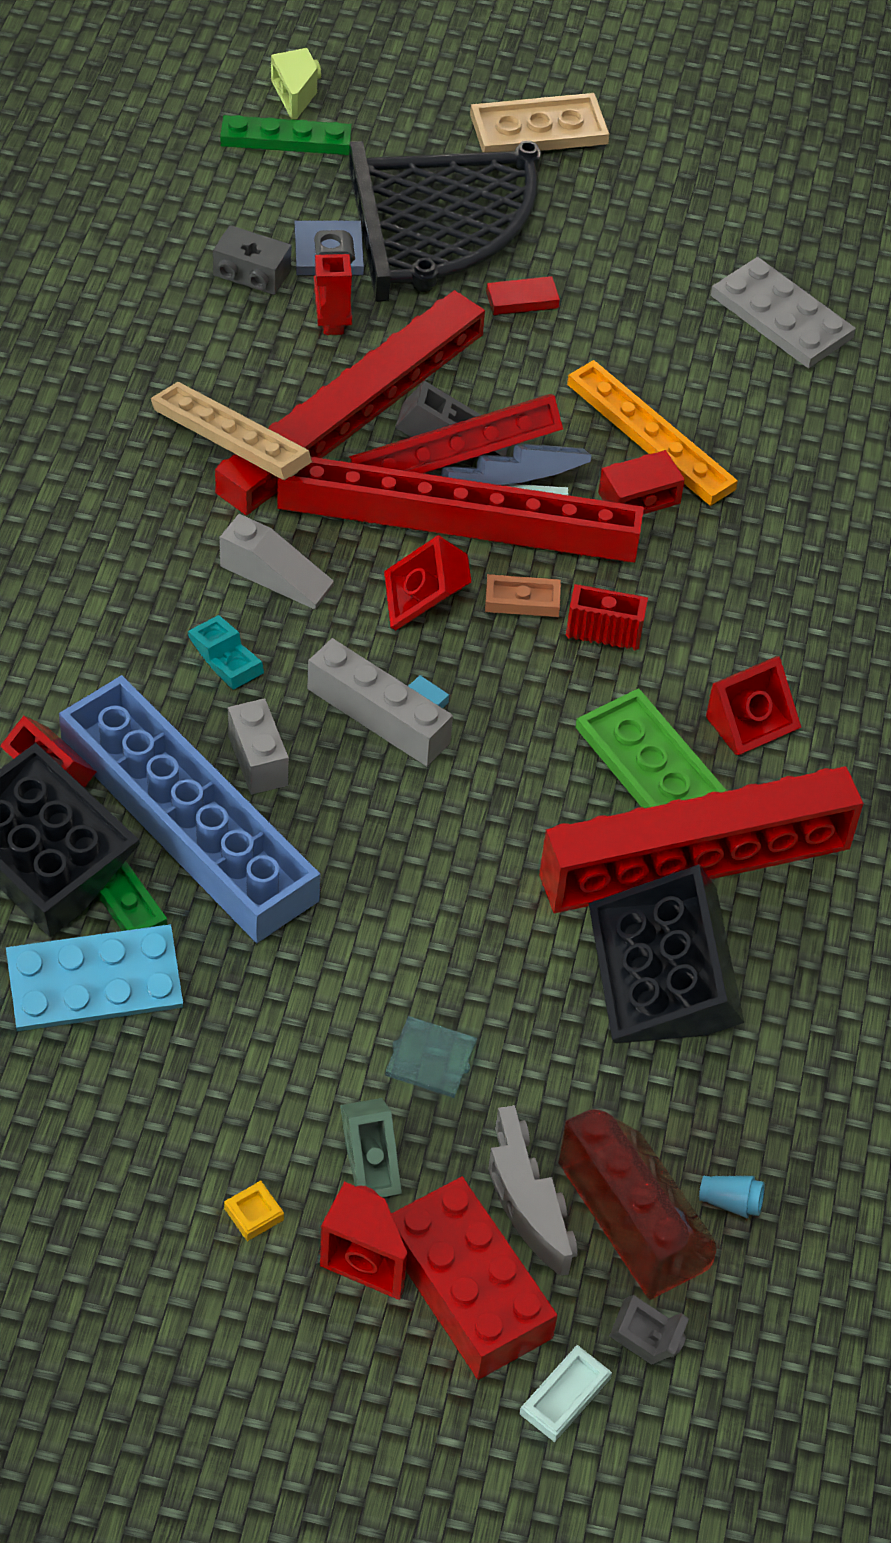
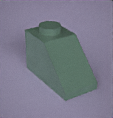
[340,1098,402,1197]

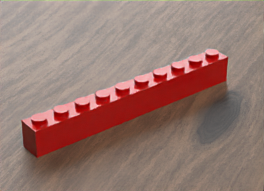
[215,290,485,516]
[277,457,644,563]

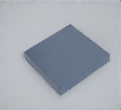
[295,221,364,275]

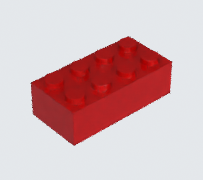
[391,1176,558,1380]

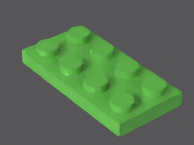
[575,688,727,808]

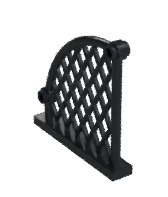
[349,141,541,302]

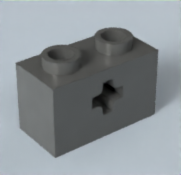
[213,225,292,295]

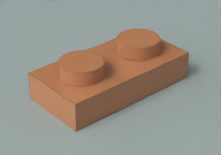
[485,574,561,617]

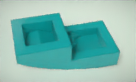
[188,615,264,690]

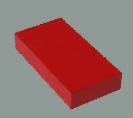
[486,276,560,315]

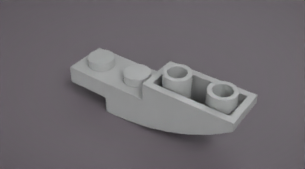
[488,1105,577,1276]

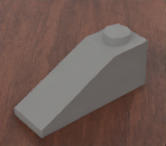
[220,514,334,610]

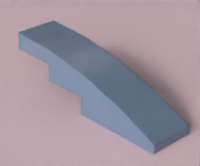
[441,443,591,485]

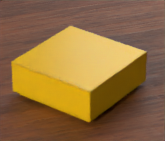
[224,1181,284,1241]

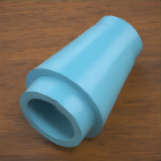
[699,1175,765,1218]

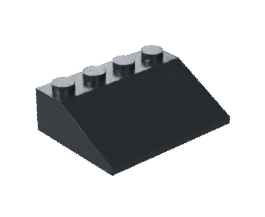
[0,743,140,938]
[588,864,745,1043]

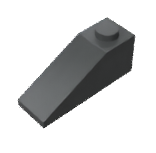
[395,381,508,457]

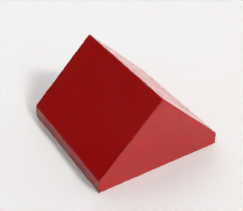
[706,656,801,755]

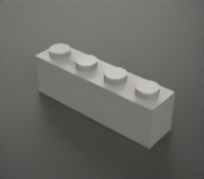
[307,638,453,767]

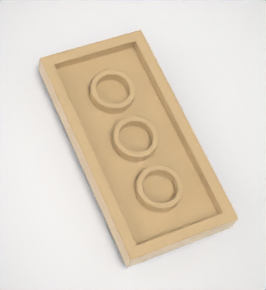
[470,93,609,152]

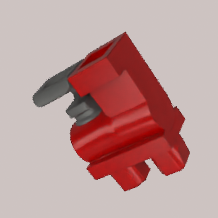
[314,230,355,335]

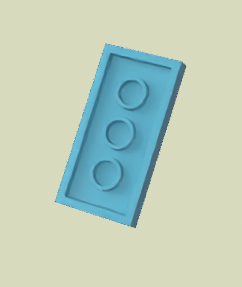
[6,924,183,1031]

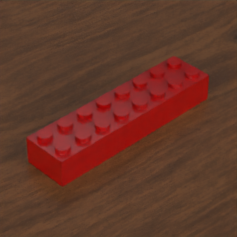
[539,766,864,914]

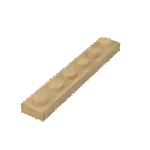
[151,382,312,480]

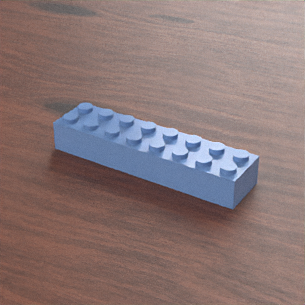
[59,675,320,944]

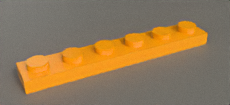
[567,360,738,506]

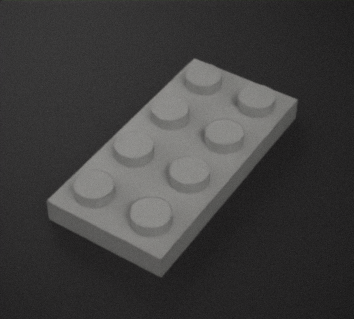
[710,257,856,369]

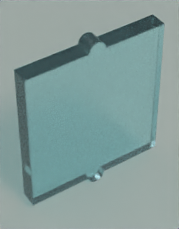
[385,1016,477,1098]

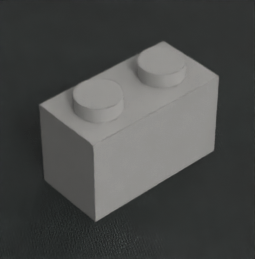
[228,698,289,795]

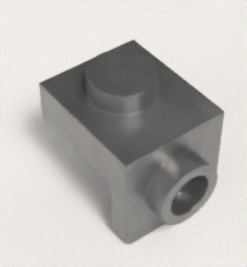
[609,1295,689,1365]

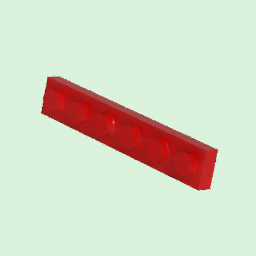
[349,394,563,473]

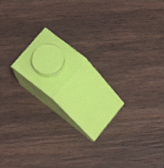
[271,48,321,120]

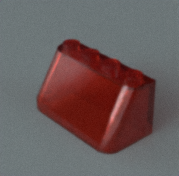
[558,1109,716,1300]

